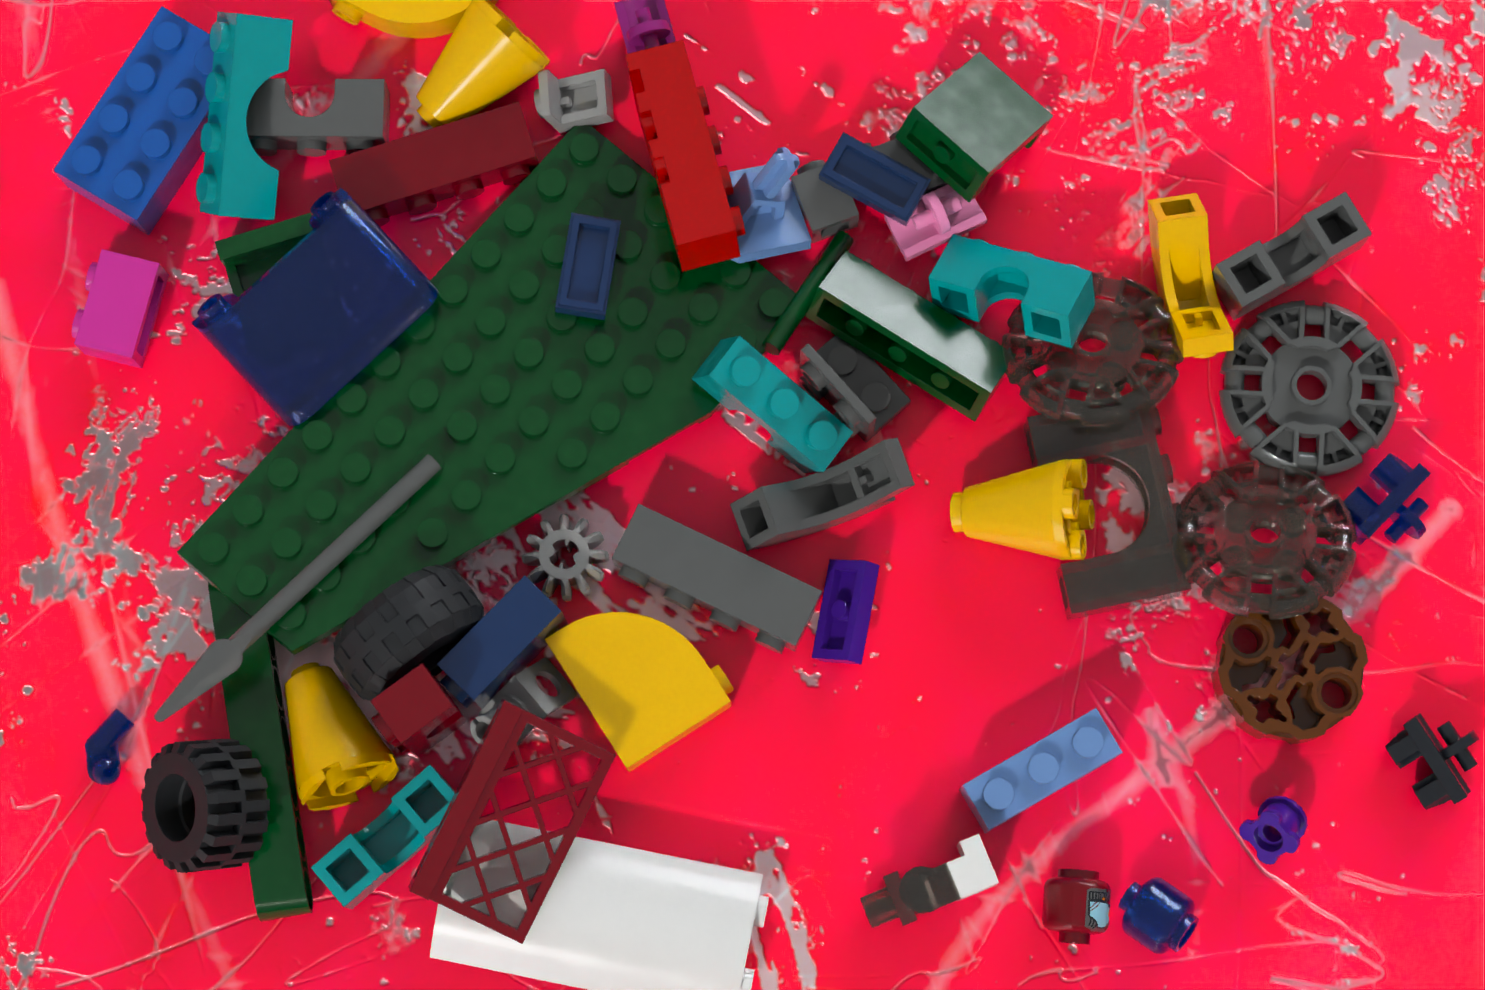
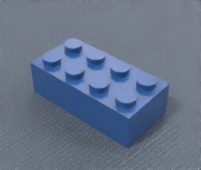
[53,6,214,235]

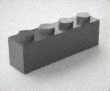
[612,504,822,654]

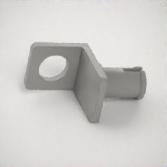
[470,658,577,745]

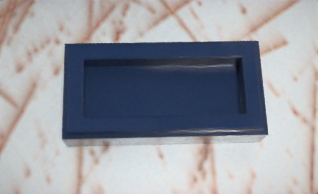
[819,132,931,226]
[555,213,621,320]

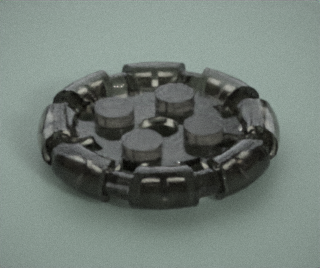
[1001,272,1184,427]
[1171,460,1357,620]

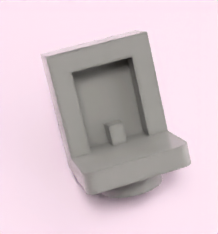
[534,69,614,133]

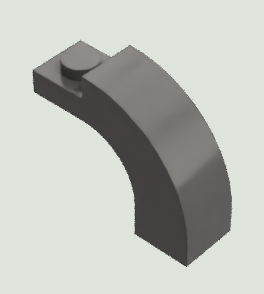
[730,438,915,551]

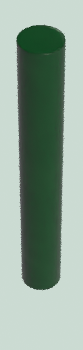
[762,231,854,355]

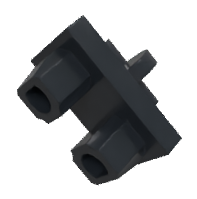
[1385,713,1479,810]

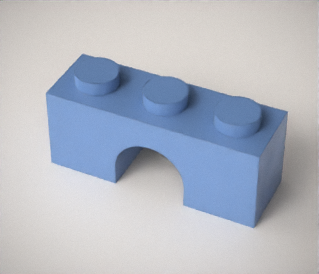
[959,708,1123,833]

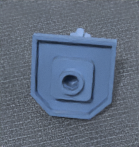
[727,147,812,263]

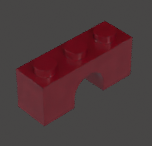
[370,663,468,757]

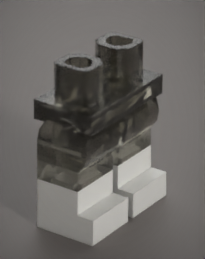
[860,834,999,928]

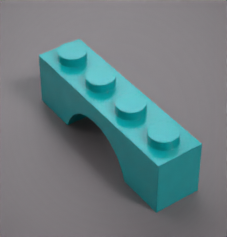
[196,12,293,220]

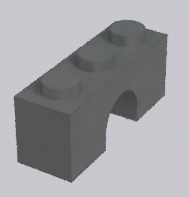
[246,78,390,157]
[791,130,947,243]
[1212,191,1372,321]

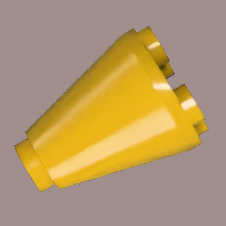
[950,459,1095,560]

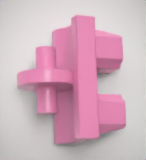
[884,184,987,262]

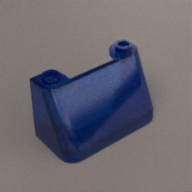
[191,188,438,427]

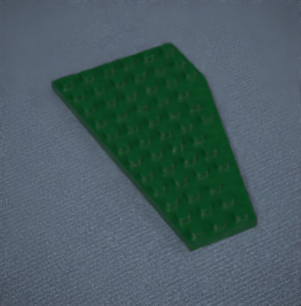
[177,125,796,655]

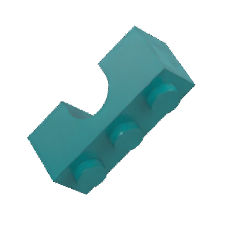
[928,234,1095,348]
[691,336,853,473]
[311,765,455,909]

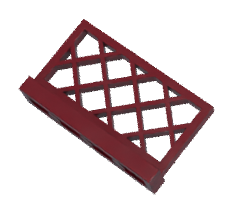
[408,699,616,944]

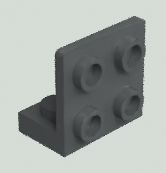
[799,336,911,443]

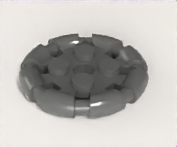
[1219,300,1400,477]

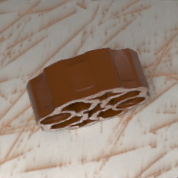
[1211,591,1368,745]

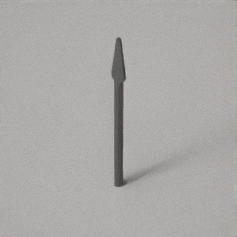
[154,454,441,722]

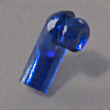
[85,708,135,785]

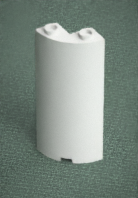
[430,820,769,990]

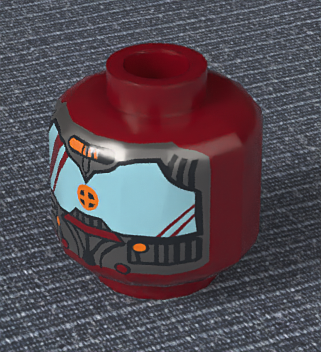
[1042,869,1111,945]

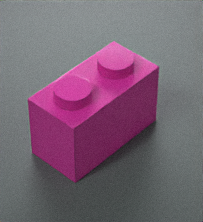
[71,249,169,368]

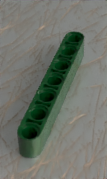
[208,582,313,922]

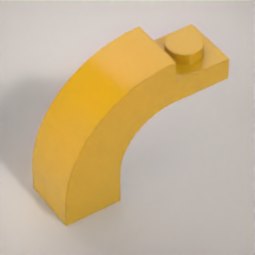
[1148,193,1234,358]

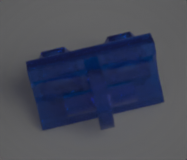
[1337,453,1431,546]

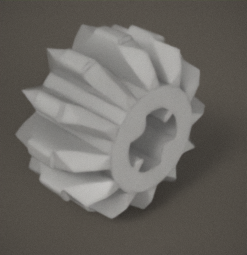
[522,514,609,602]

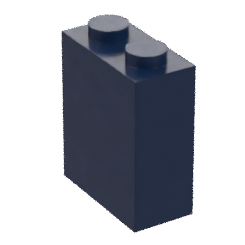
[437,575,568,709]

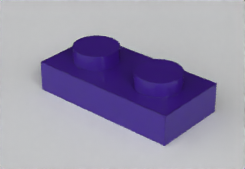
[812,559,880,665]

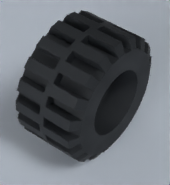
[141,739,270,873]

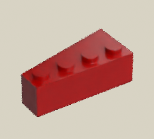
[625,40,746,272]

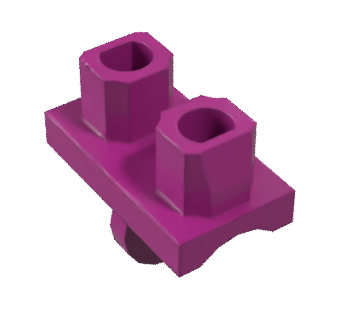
[614,0,676,54]

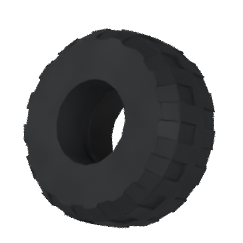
[333,564,484,701]

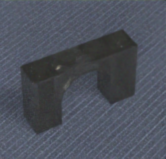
[1023,393,1196,620]

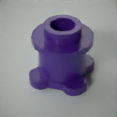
[1239,796,1308,865]

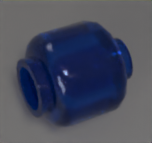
[1118,877,1199,954]

